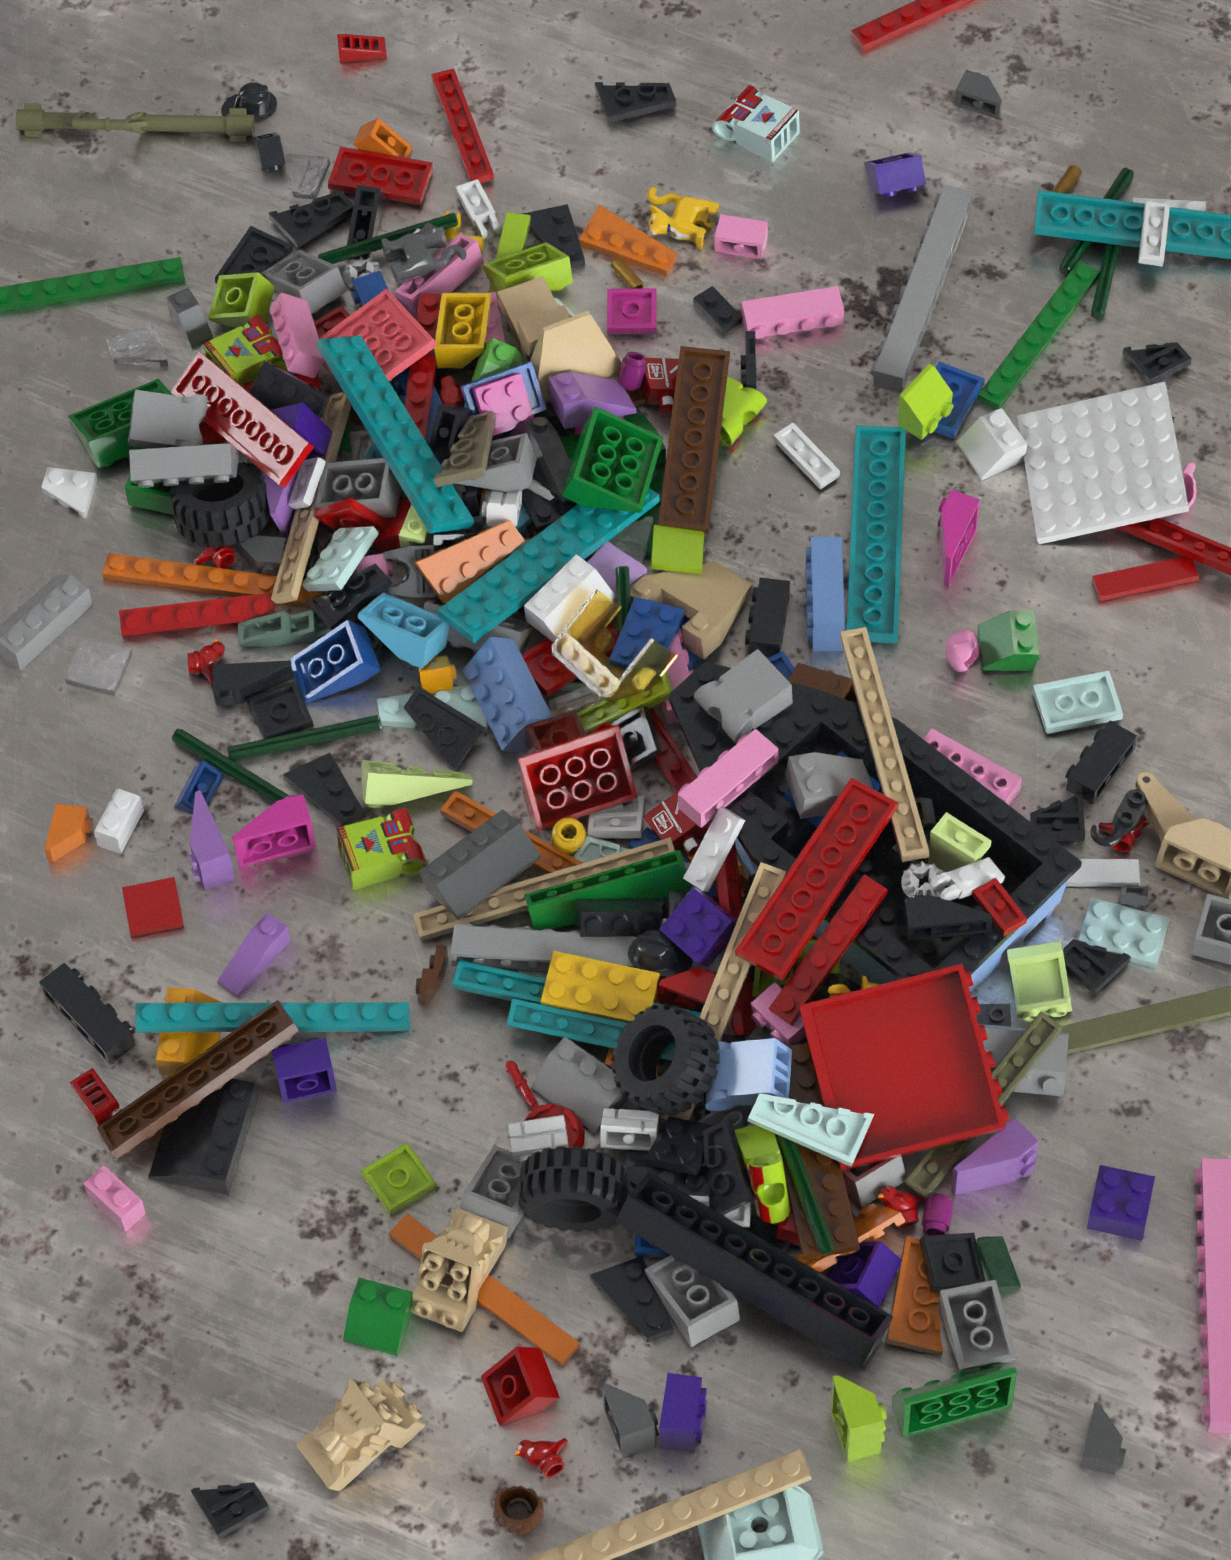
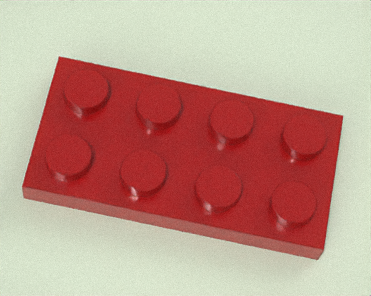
[328,147,433,205]
[522,619,618,697]

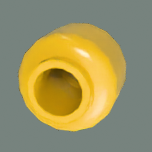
[551,818,586,856]

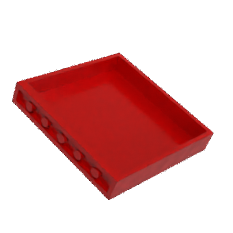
[799,964,1010,1171]

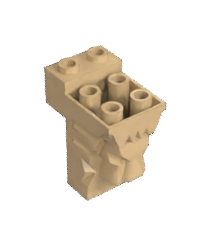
[497,277,570,362]
[410,1208,508,1332]
[296,1378,426,1492]

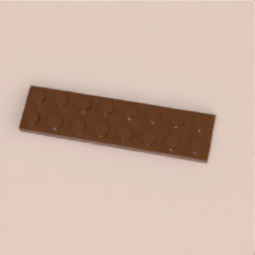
[658,346,730,534]
[96,1000,299,1160]
[775,1042,860,1260]

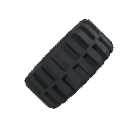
[170,462,271,548]
[612,1004,720,1116]
[518,1146,628,1232]

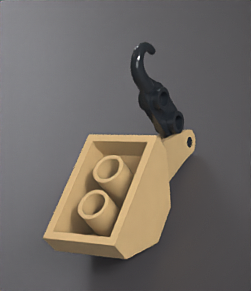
[1090,772,1231,899]

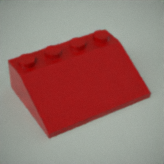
[518,724,638,831]

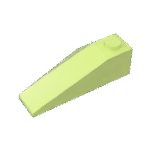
[361,760,473,808]

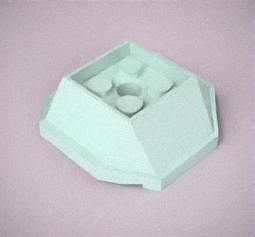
[697,1478,823,1560]

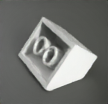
[524,554,616,650]

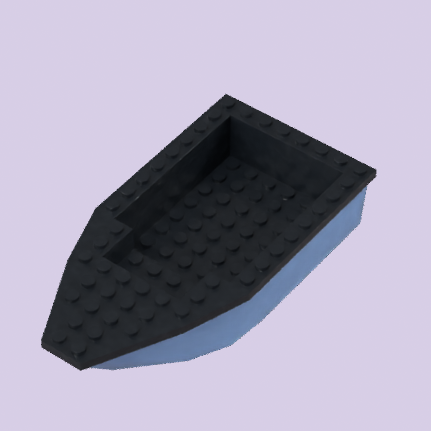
[668,662,1082,994]

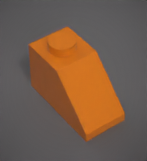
[353,118,412,158]
[44,803,93,863]

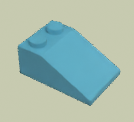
[358,592,450,668]

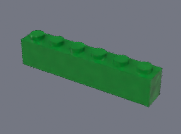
[524,850,691,931]

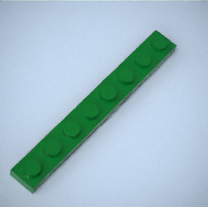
[0,257,185,312]
[977,261,1100,410]

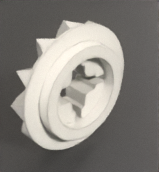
[343,256,382,289]
[901,861,945,898]

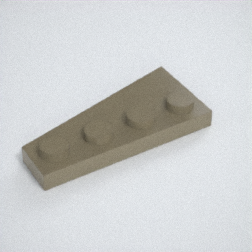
[433,411,496,487]

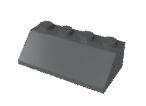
[420,809,541,920]

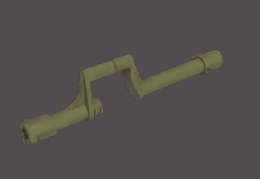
[16,103,255,142]

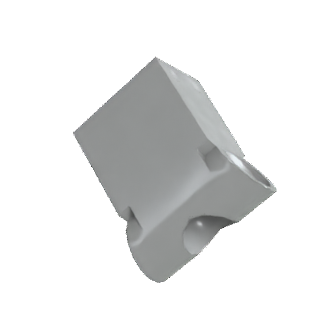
[127,390,208,449]
[694,649,793,744]

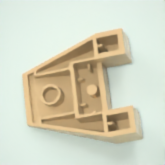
[530,311,622,403]
[630,561,753,659]

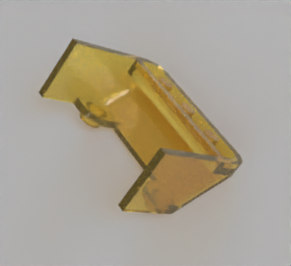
[552,589,677,702]

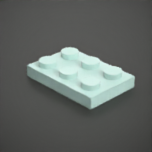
[302,526,379,591]
[1033,671,1123,734]
[1079,897,1170,969]

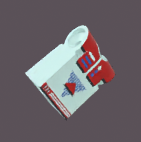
[712,85,800,163]

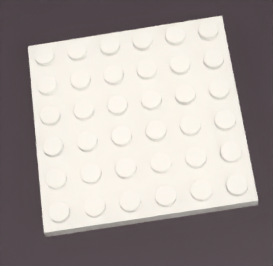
[1017,382,1189,545]

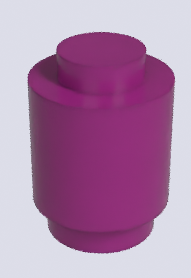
[617,352,647,391]
[921,1193,954,1236]

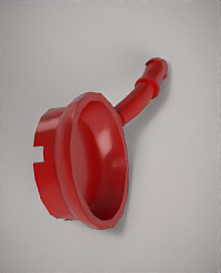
[505,1060,585,1149]

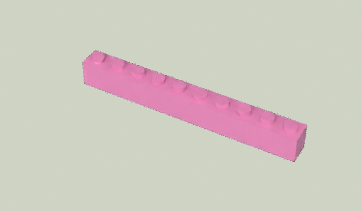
[1195,1158,1231,1433]

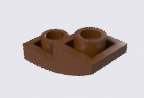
[416,945,449,1005]

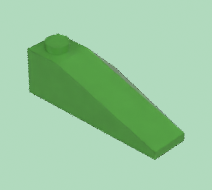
[464,338,527,408]

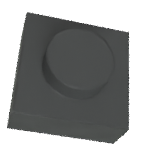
[1120,885,1148,908]

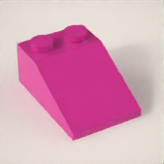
[937,489,980,587]
[232,794,316,868]

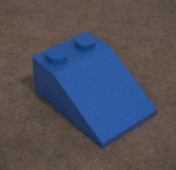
[289,620,381,703]

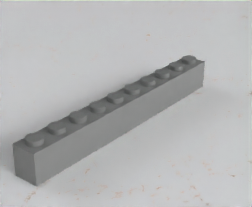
[871,185,973,393]
[451,923,725,980]

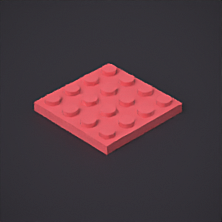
[319,289,437,384]

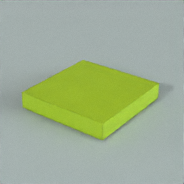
[650,525,704,575]
[360,1143,437,1216]

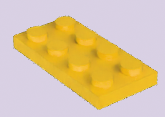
[540,951,660,1023]

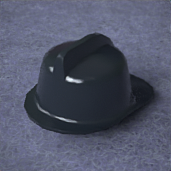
[221,82,277,119]
[628,930,693,978]

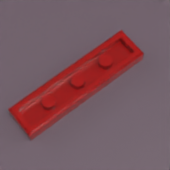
[1092,556,1199,602]

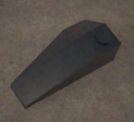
[506,417,571,502]

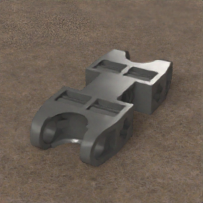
[383,545,488,598]

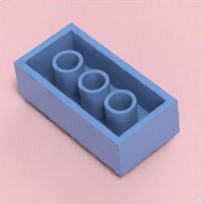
[805,537,845,652]
[462,637,554,753]

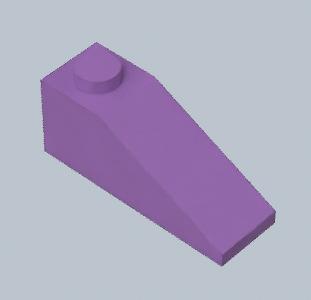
[217,912,291,998]

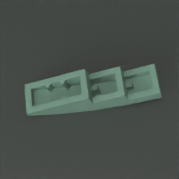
[238,610,332,647]

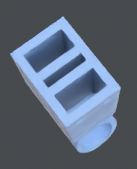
[705,1038,792,1112]

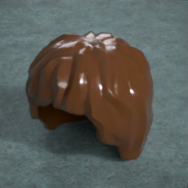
[492,1486,544,1535]

